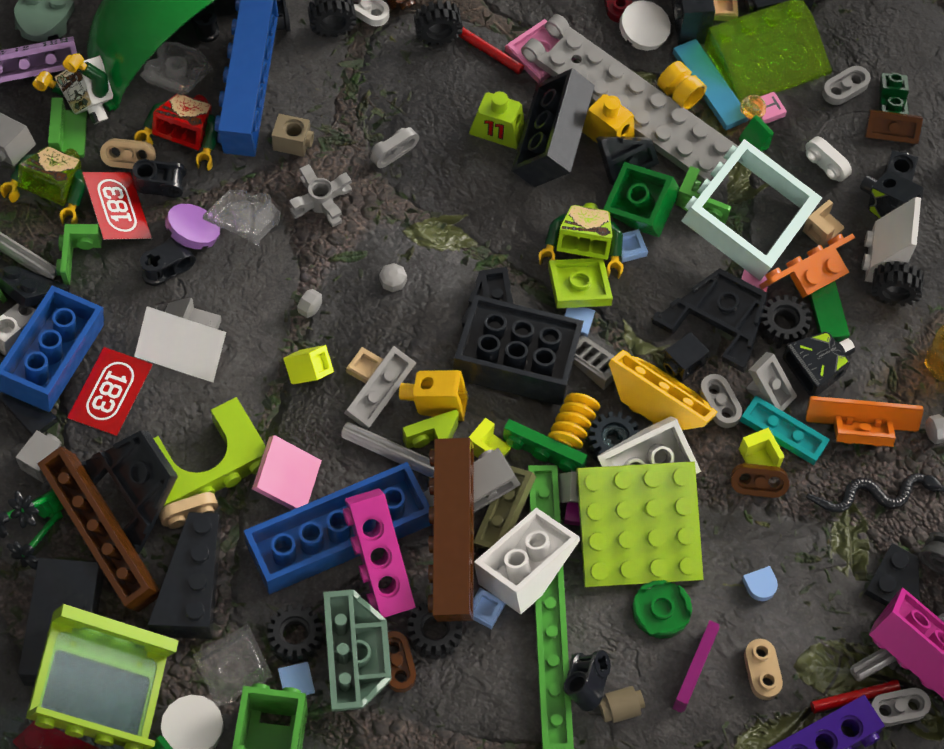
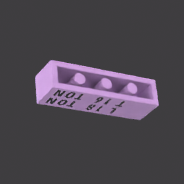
[0,36,77,83]

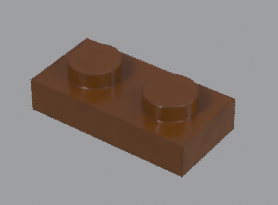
[865,110,923,144]

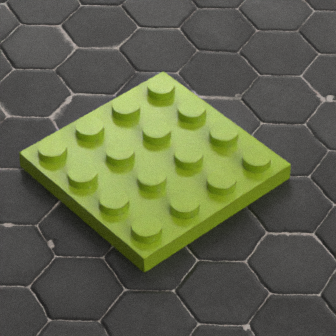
[576,461,704,587]

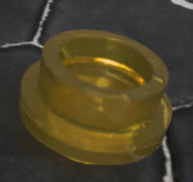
[740,95,766,119]

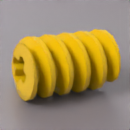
[547,393,601,449]

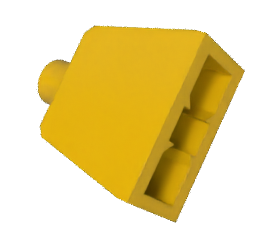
[582,94,635,143]
[399,370,468,421]

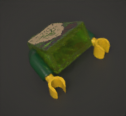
[0,147,85,224]

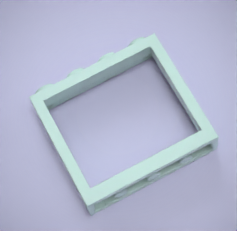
[681,139,822,281]

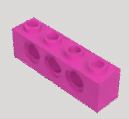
[342,488,416,618]

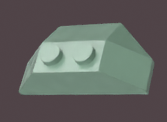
[323,589,392,711]

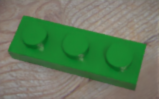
[503,419,587,473]

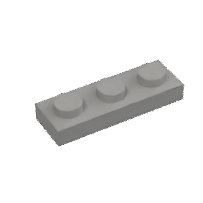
[344,346,416,430]

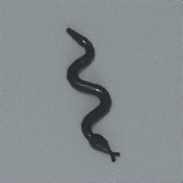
[806,473,944,513]

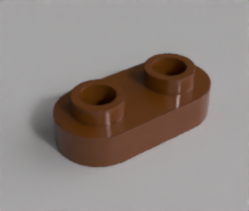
[730,463,789,498]
[387,631,416,693]

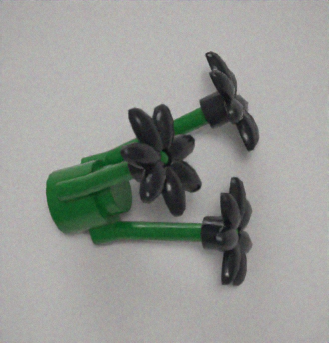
[0,489,65,570]

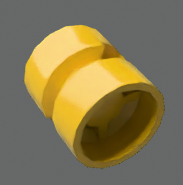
[657,61,707,110]

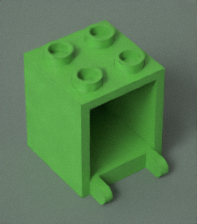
[232,683,308,749]

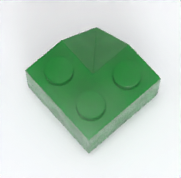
[603,162,680,237]

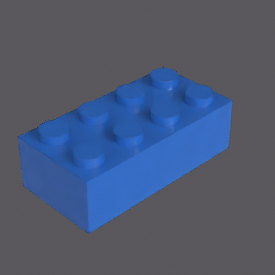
[0,285,104,412]

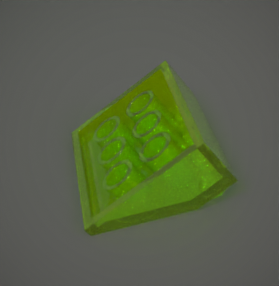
[704,0,832,105]

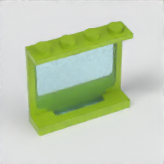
[26,604,179,749]

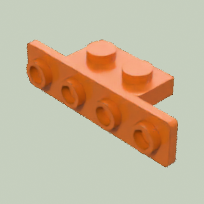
[759,233,855,298]
[805,396,924,447]

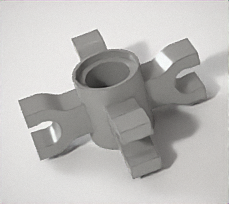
[289,164,352,227]

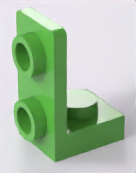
[675,166,731,224]
[56,224,102,285]

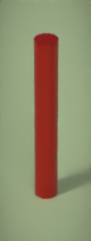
[458,27,524,74]
[810,680,901,713]

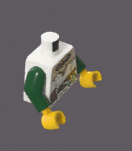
[32,53,113,124]

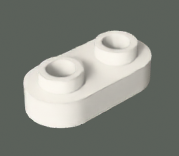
[353,0,389,26]
[806,136,852,182]

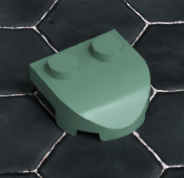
[14,0,75,42]

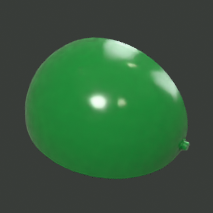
[87,0,216,112]

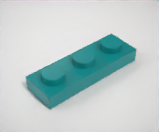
[740,396,830,465]

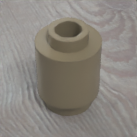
[599,686,645,723]

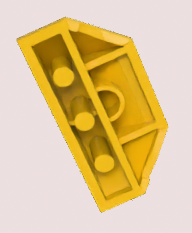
[609,350,717,430]

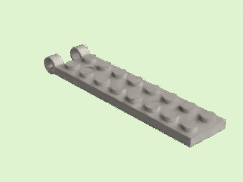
[521,14,738,184]

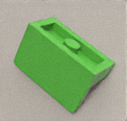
[48,98,88,158]

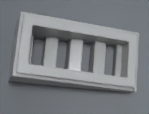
[573,334,615,390]

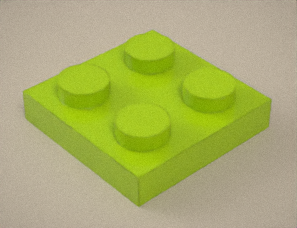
[548,258,613,309]

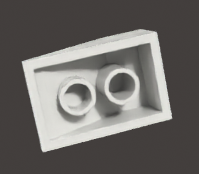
[862,197,921,282]
[597,416,701,474]
[474,508,580,614]

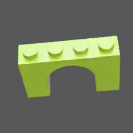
[153,397,266,507]

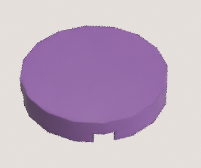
[165,204,220,249]

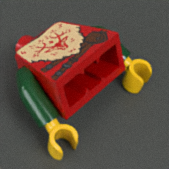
[134,94,218,171]

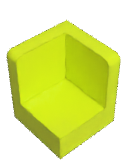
[283,345,334,384]
[468,418,511,458]
[739,427,784,467]

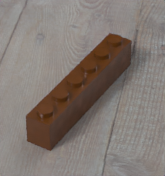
[428,438,474,622]
[37,446,160,612]

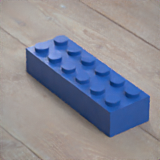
[215,0,279,157]
[244,462,432,595]

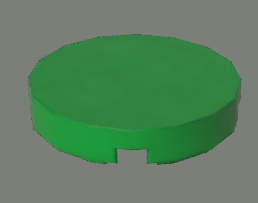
[632,580,692,639]

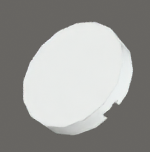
[619,0,671,51]
[161,695,224,749]

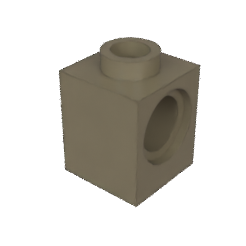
[272,114,314,157]

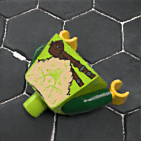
[539,203,624,279]

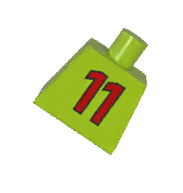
[469,91,525,149]

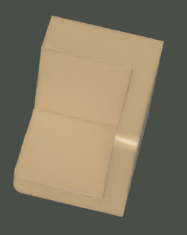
[803,200,844,248]

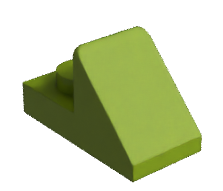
[402,409,459,449]

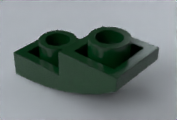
[879,73,909,115]

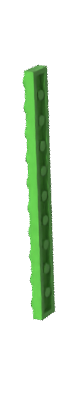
[528,465,574,749]

